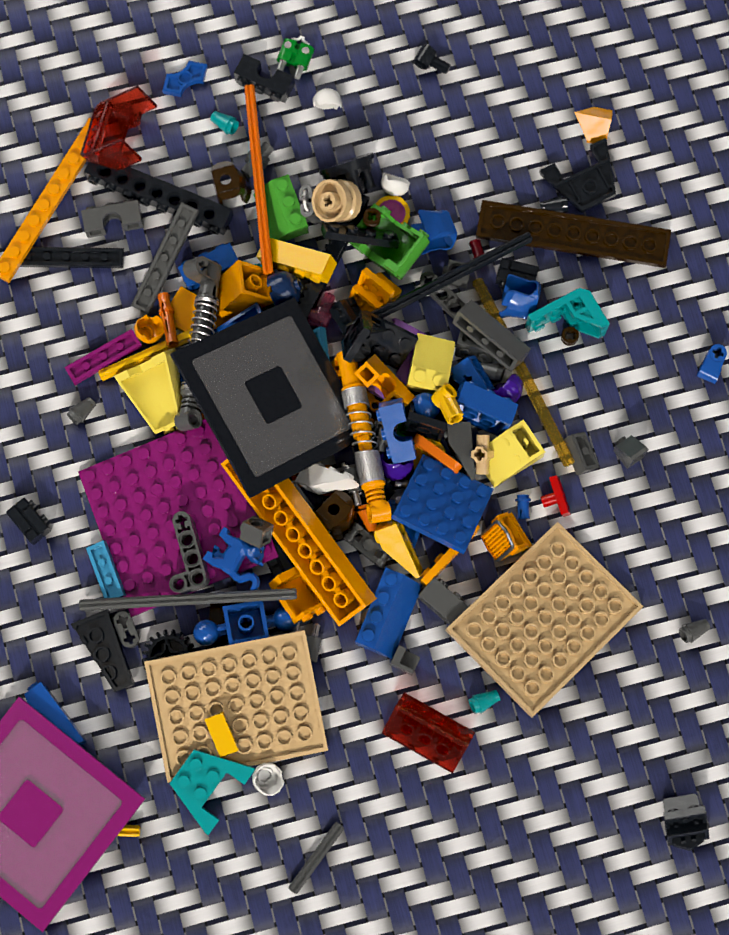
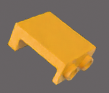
[269,567,326,624]

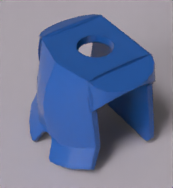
[411,210,457,255]
[499,274,541,320]

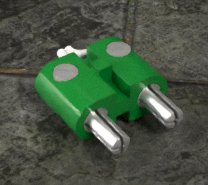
[276,36,315,80]

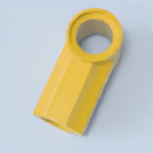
[431,383,464,425]

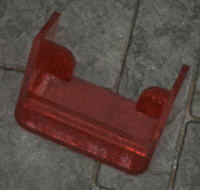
[80,86,157,170]

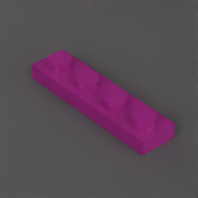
[64,329,142,385]

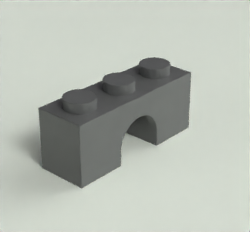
[81,199,144,238]

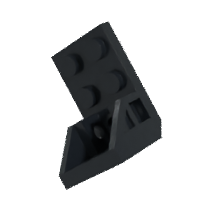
[341,310,418,370]
[402,380,457,442]

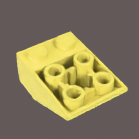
[480,419,545,488]

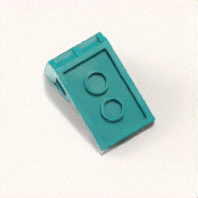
[525,288,610,339]

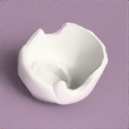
[313,88,342,110]
[381,173,410,196]
[252,762,284,796]

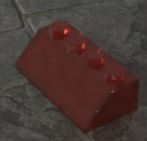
[382,692,475,773]

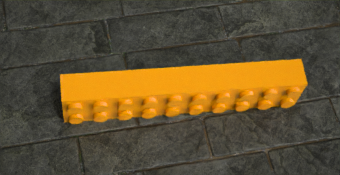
[221,459,377,626]

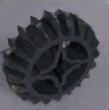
[142,630,194,670]

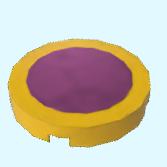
[375,195,410,224]

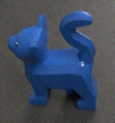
[203,527,265,590]

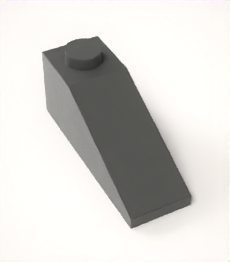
[443,422,475,480]

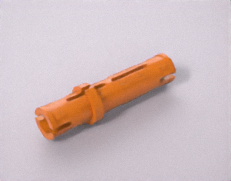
[157,292,179,348]

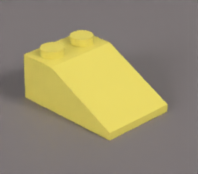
[406,333,455,395]

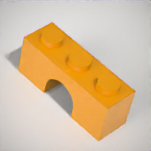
[354,354,415,407]

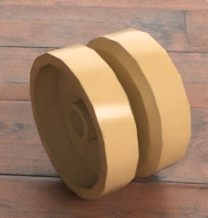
[312,179,362,223]

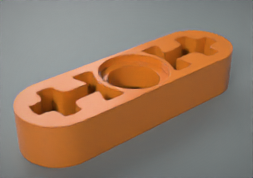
[413,433,463,474]

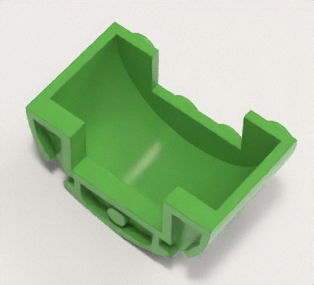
[349,203,430,280]

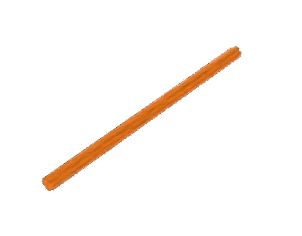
[244,84,273,276]

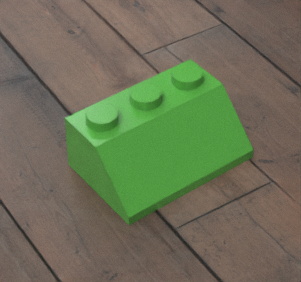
[254,174,309,242]

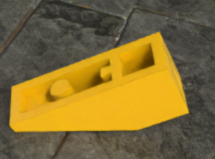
[374,519,423,578]

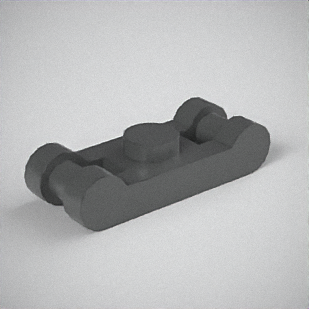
[342,522,392,569]

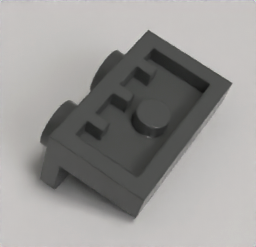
[454,330,493,363]

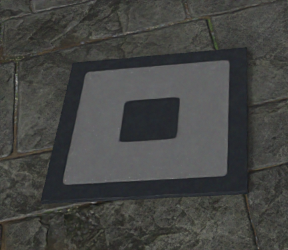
[170,297,357,498]

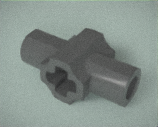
[241,142,274,178]

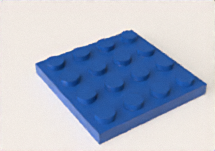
[391,454,494,554]

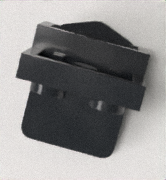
[663,794,709,851]

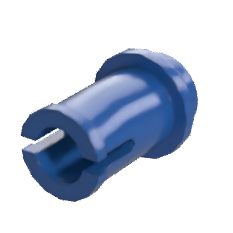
[515,494,531,520]

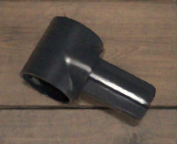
[413,44,451,74]

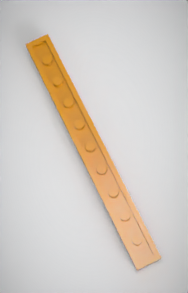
[0,118,107,283]

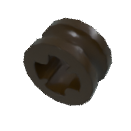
[363,208,381,228]
[561,327,579,346]

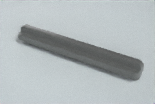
[289,822,344,894]

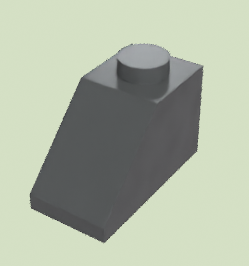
[613,435,649,469]

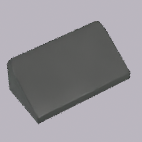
[563,432,599,475]

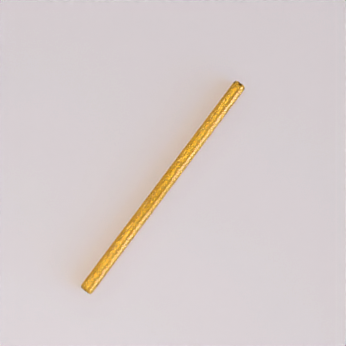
[472,278,574,467]

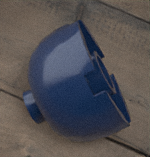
[267,271,303,306]

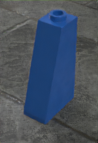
[24,682,87,746]

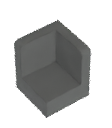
[390,645,420,676]

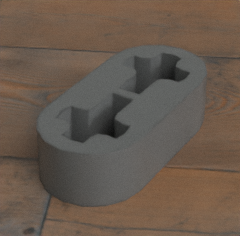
[113,611,140,649]

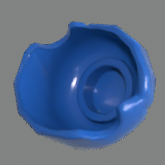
[412,392,440,419]

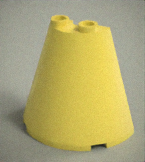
[115,348,182,435]

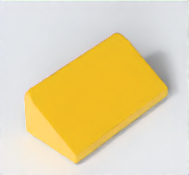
[204,711,239,757]

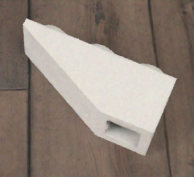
[295,463,359,495]

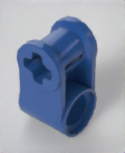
[696,344,727,384]

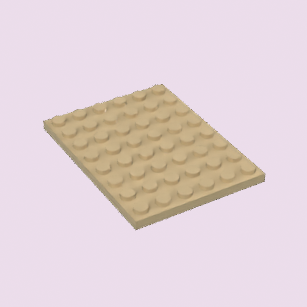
[445,522,644,718]
[144,630,328,783]

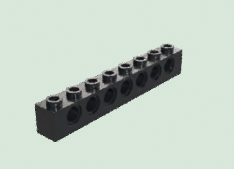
[84,152,233,235]

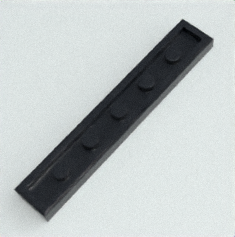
[20,247,124,268]

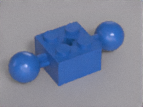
[193,601,298,646]

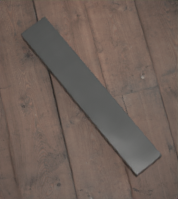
[131,202,200,314]

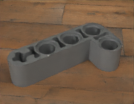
[169,511,210,594]

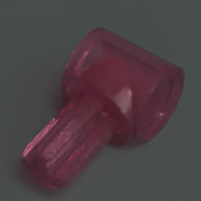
[307,292,335,329]

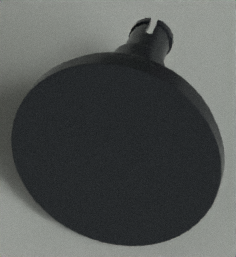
[319,152,376,194]

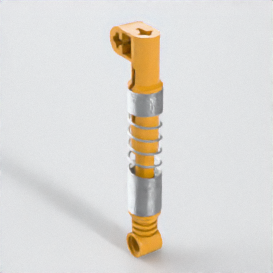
[332,351,391,524]

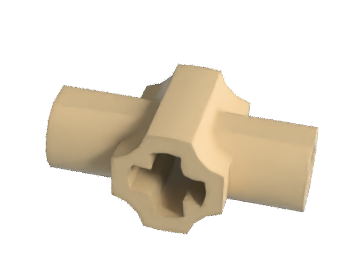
[471,434,494,475]

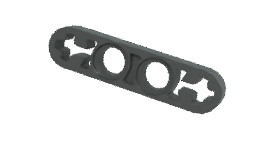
[420,271,466,320]

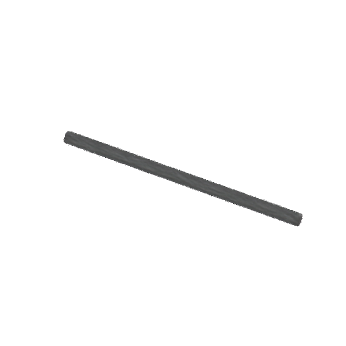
[79,588,297,611]

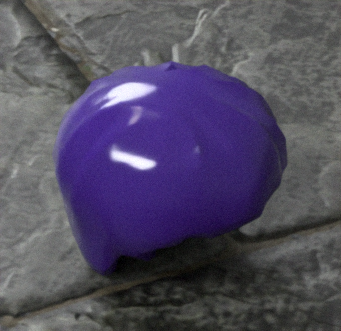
[494,374,523,403]
[380,453,414,481]

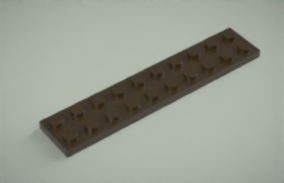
[476,200,671,268]

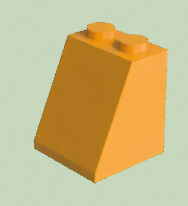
[215,260,273,320]

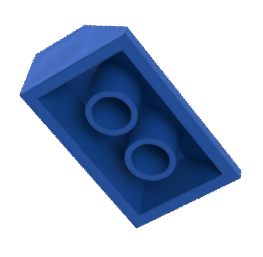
[456,381,519,436]

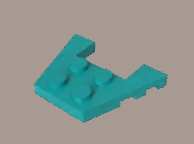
[170,749,255,835]

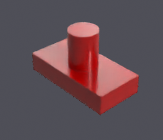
[541,475,572,517]

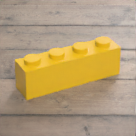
[256,238,337,284]

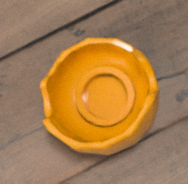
[134,314,164,344]

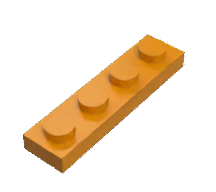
[420,525,480,587]

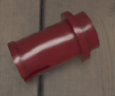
[469,239,485,259]

